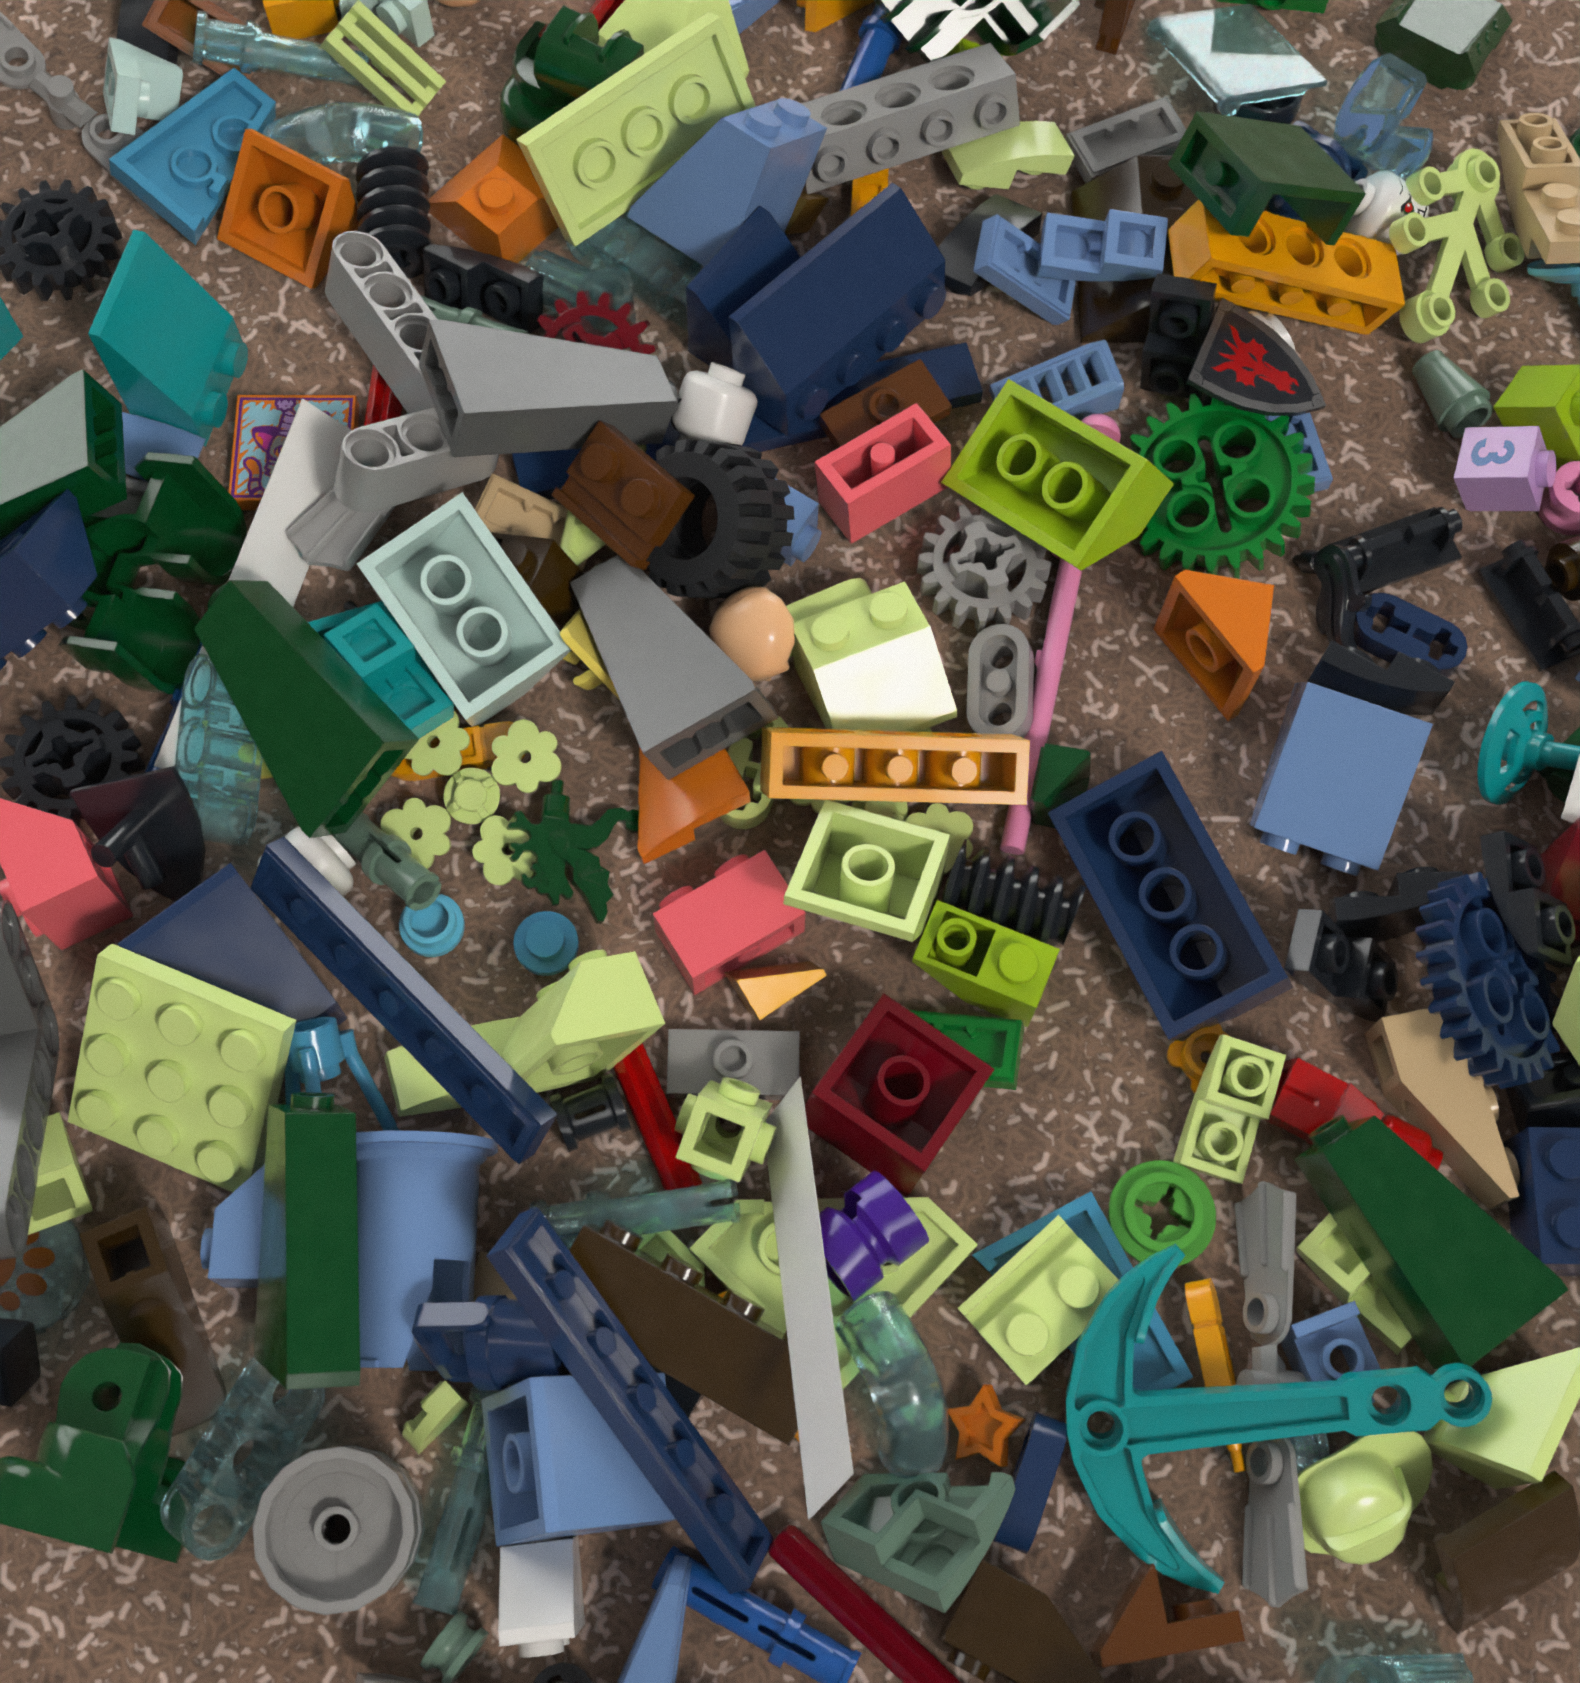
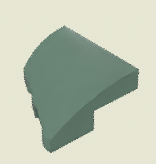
[821,1472,1016,1613]

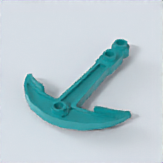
[1066,1243,1492,1594]

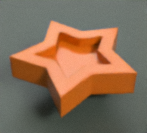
[946,1384,1026,1467]

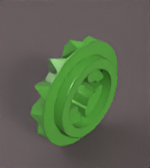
[1107,1160,1216,1267]

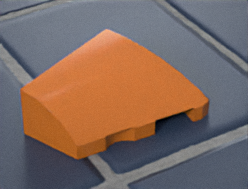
[637,746,751,864]

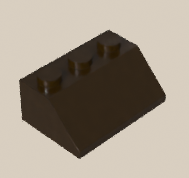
[1070,155,1198,343]

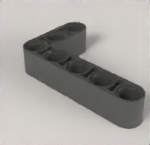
[0,900,60,1260]

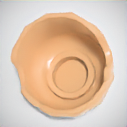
[709,586,795,682]

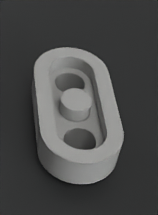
[966,624,1034,738]

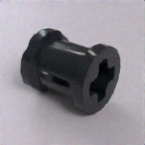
[549,1073,631,1152]

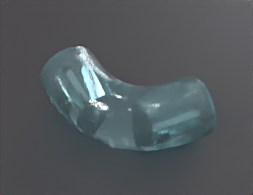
[262,102,423,166]
[835,1291,949,1478]

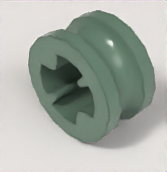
[420,1610,489,1683]

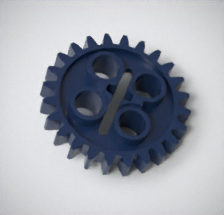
[1415,872,1561,1089]

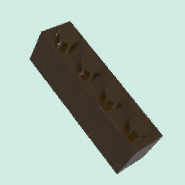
[569,1218,798,1446]

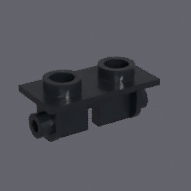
[1327,507,1463,594]
[1477,540,1580,672]

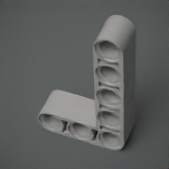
[325,231,500,513]

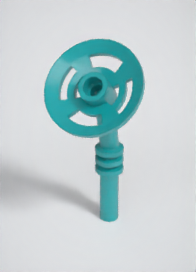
[1477,681,1580,805]

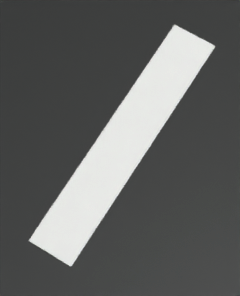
[154,399,352,797]
[766,1076,854,1520]

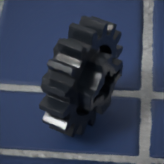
[0,179,123,301]
[0,695,145,827]

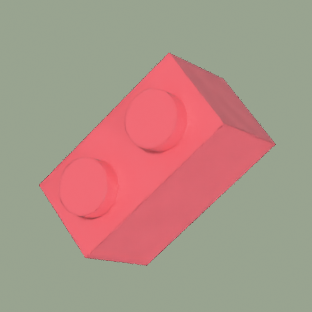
[814,403,951,544]
[653,850,806,995]

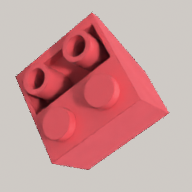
[0,798,133,950]

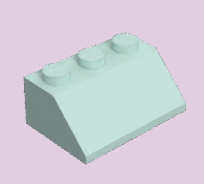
[357,492,571,727]

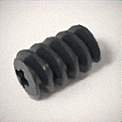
[356,146,432,279]
[941,839,1086,947]

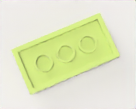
[516,11,756,247]

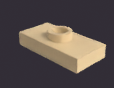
[475,473,588,571]

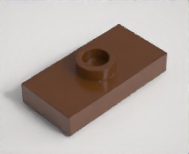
[818,359,952,449]

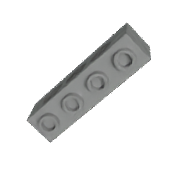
[802,43,1020,194]

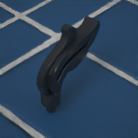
[1292,544,1372,649]

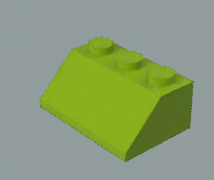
[941,379,1174,571]

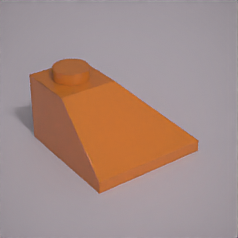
[429,134,559,263]

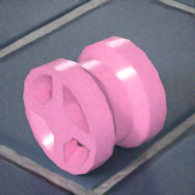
[1538,461,1580,535]

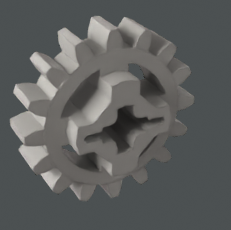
[917,504,1051,633]

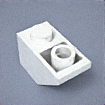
[498,1536,585,1658]

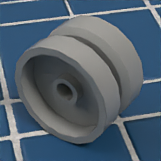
[252,1445,425,1615]

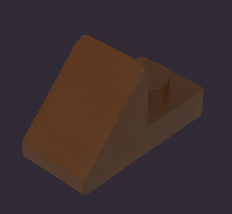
[1090,1563,1245,1668]

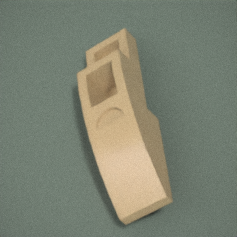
[1497,113,1580,264]

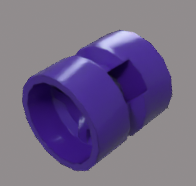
[819,1171,930,1303]

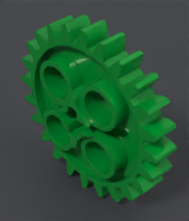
[1130,393,1315,579]

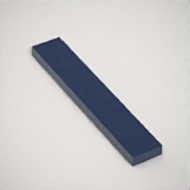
[250,836,558,1165]
[486,1207,774,1594]

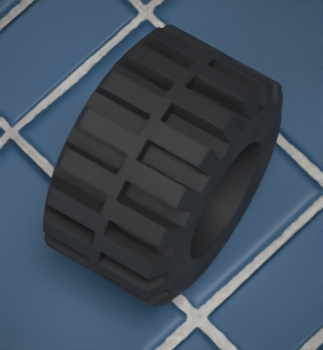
[641,439,795,598]

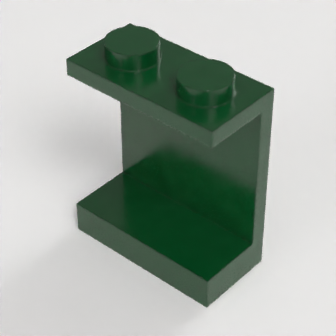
[1168,111,1366,246]

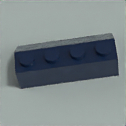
[729,183,946,436]
[1048,750,1294,1041]

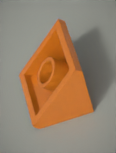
[217,129,358,289]
[1153,570,1274,722]

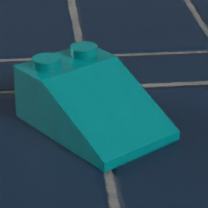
[88,229,248,447]

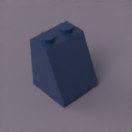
[117,863,348,1074]

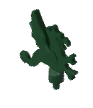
[506,780,638,924]

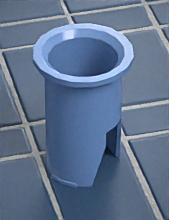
[356,1131,498,1371]

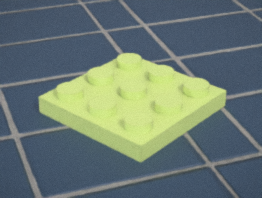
[67,944,296,1192]

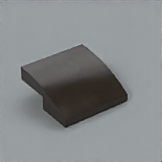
[1434,1470,1580,1635]

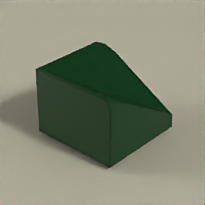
[1030,743,1091,828]

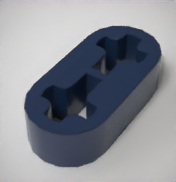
[1354,593,1468,677]
[993,1411,1067,1554]

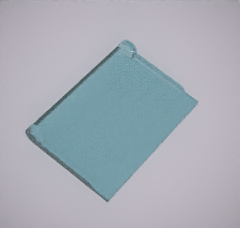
[1148,4,1327,116]

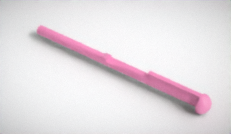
[1000,413,1121,855]

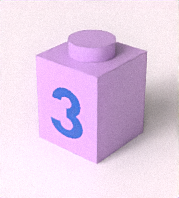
[1454,426,1556,511]

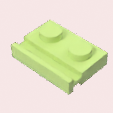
[958,1215,1118,1386]

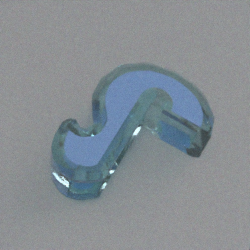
[1334,53,1433,179]

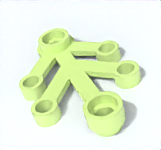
[1389,148,1525,343]

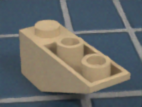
[1365,1008,1520,1209]

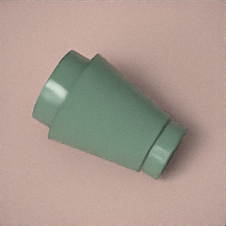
[1412,350,1493,438]

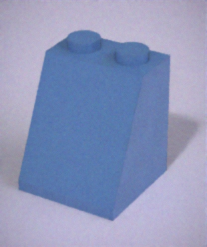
[627,98,827,266]
[1249,682,1433,876]
[482,1373,676,1547]

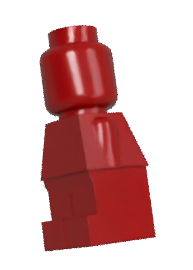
[1265,1058,1443,1170]

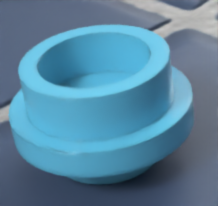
[399,894,465,957]

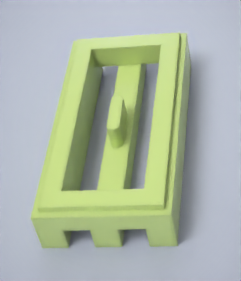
[320,0,446,126]

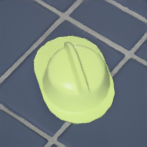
[1298,1431,1433,1565]

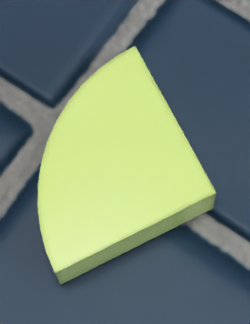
[402,1380,470,1454]

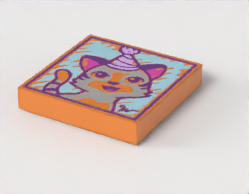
[228,395,360,510]

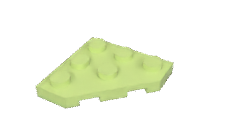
[689,1197,978,1390]

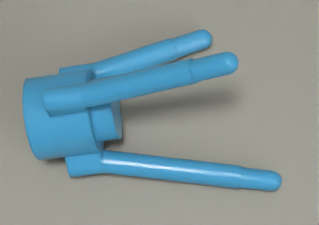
[285,1017,399,1131]

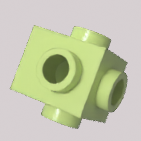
[674,1077,777,1182]

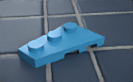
[109,68,276,245]
[972,1191,1193,1390]

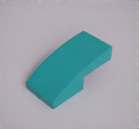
[324,603,454,739]

